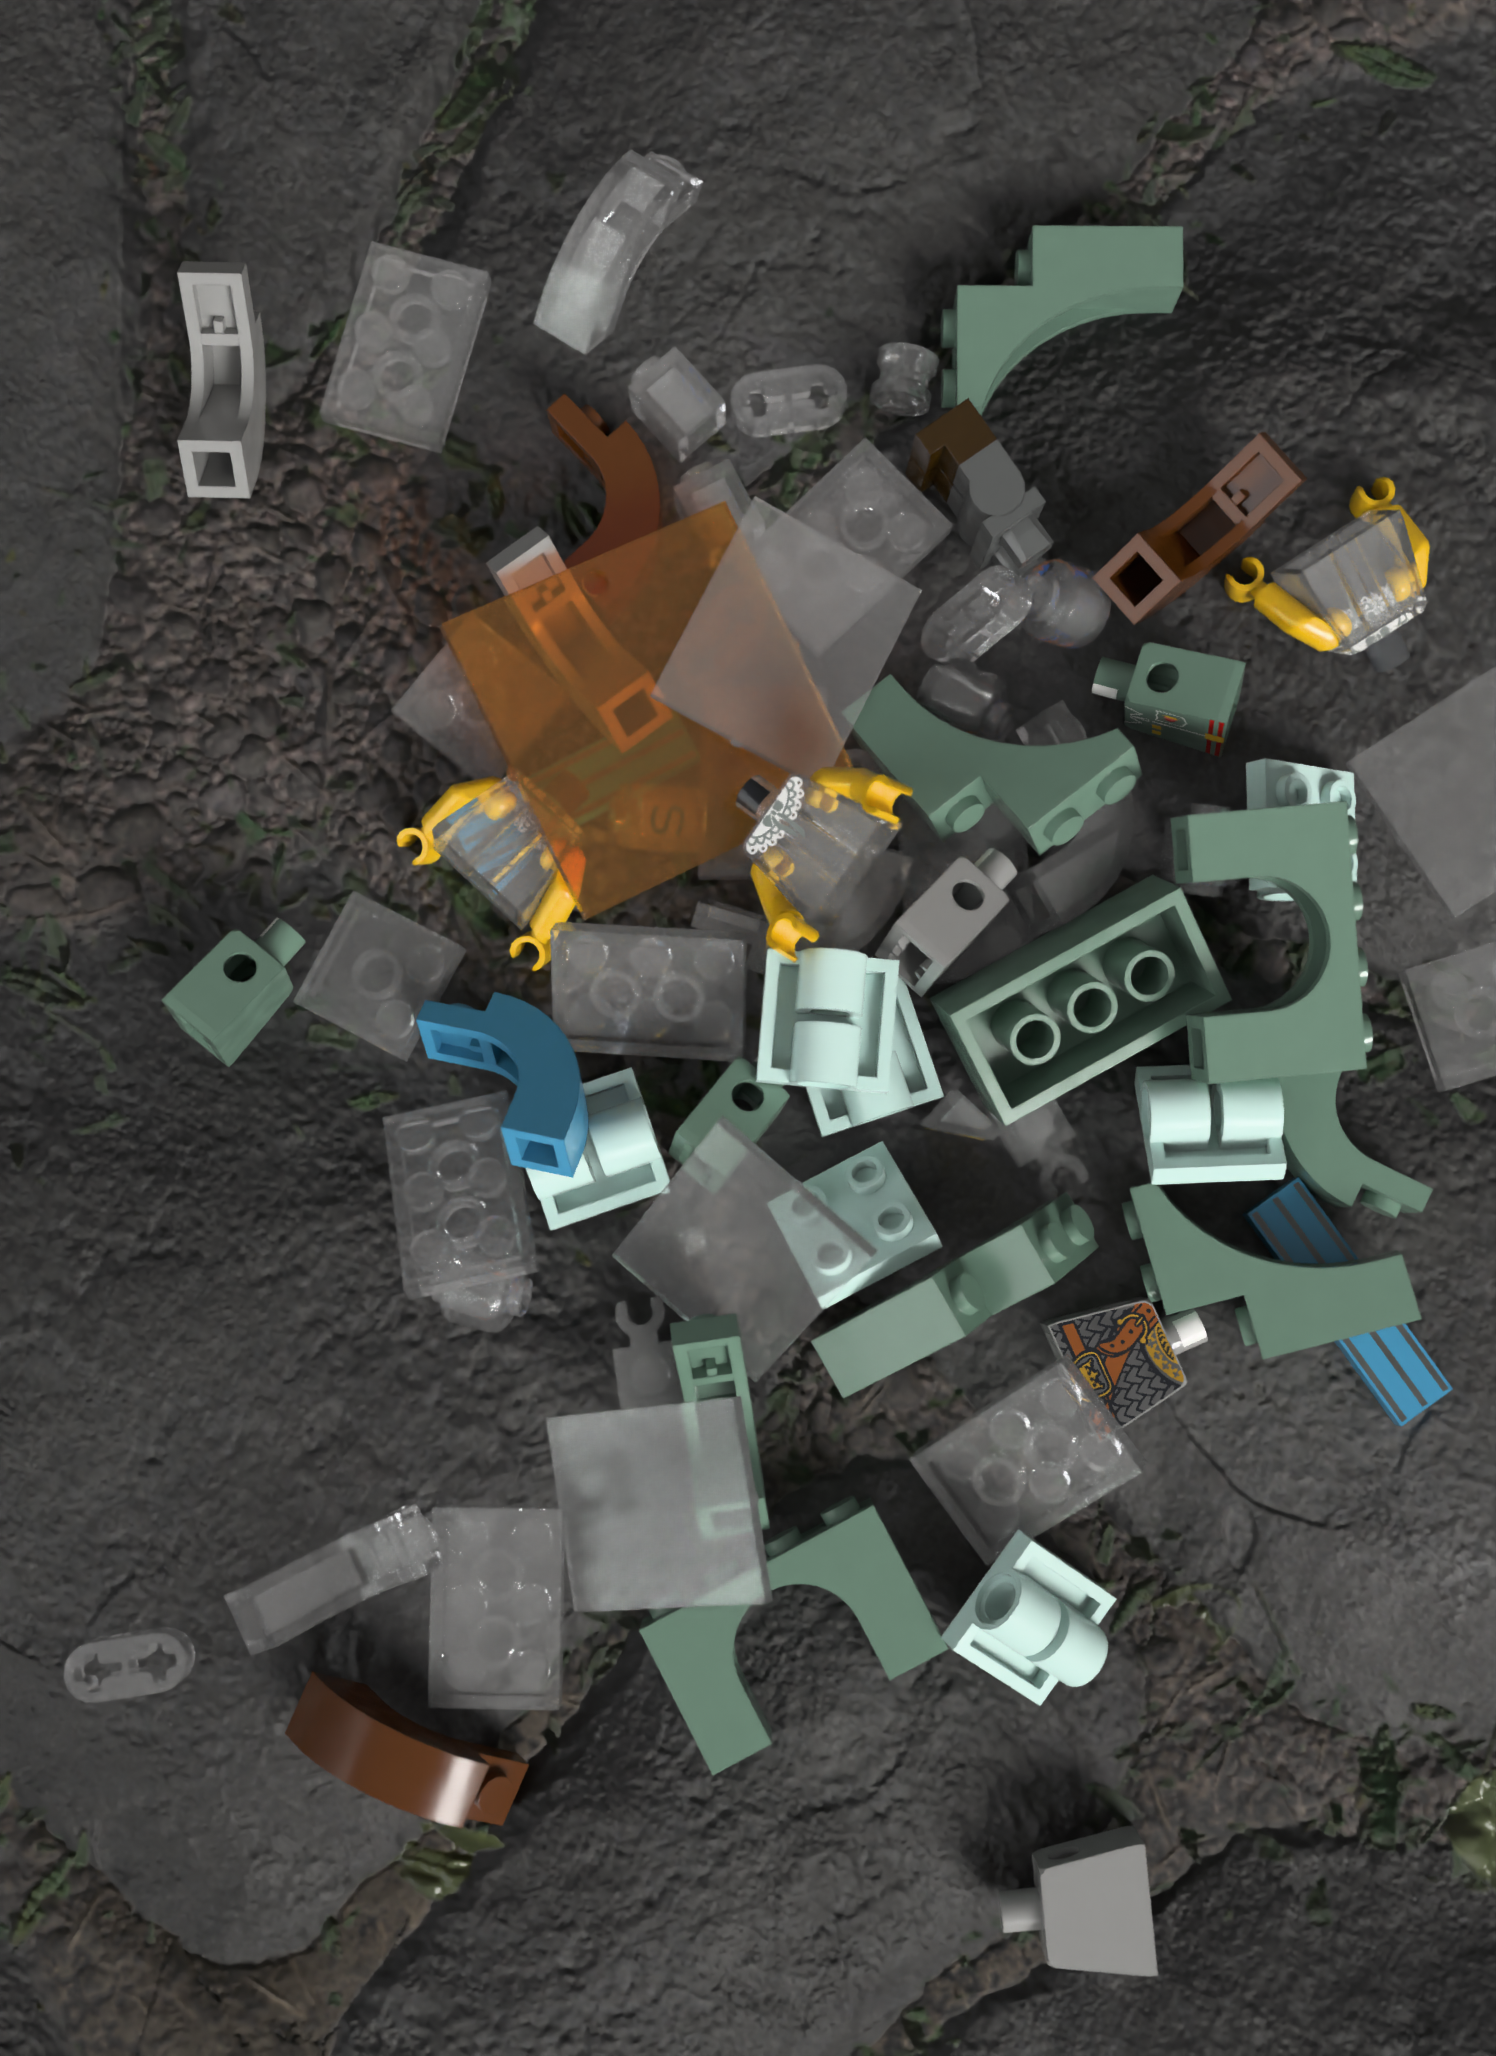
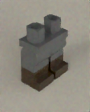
[905,398,1054,587]

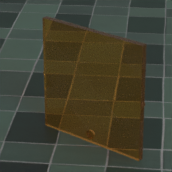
[440,501,854,920]

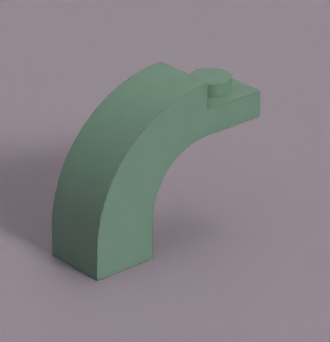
[1278,1071,1433,1219]
[670,1313,770,1539]

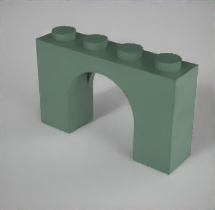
[1170,801,1373,1084]
[639,1495,948,1775]

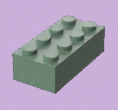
[930,874,1232,1126]

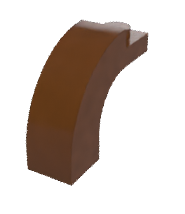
[546,393,663,629]
[1092,432,1307,625]
[285,1672,529,1828]

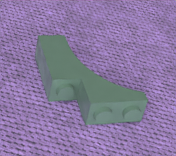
[941,225,1184,417]
[840,674,1143,855]
[1121,1181,1422,1359]
[811,1191,1099,1398]

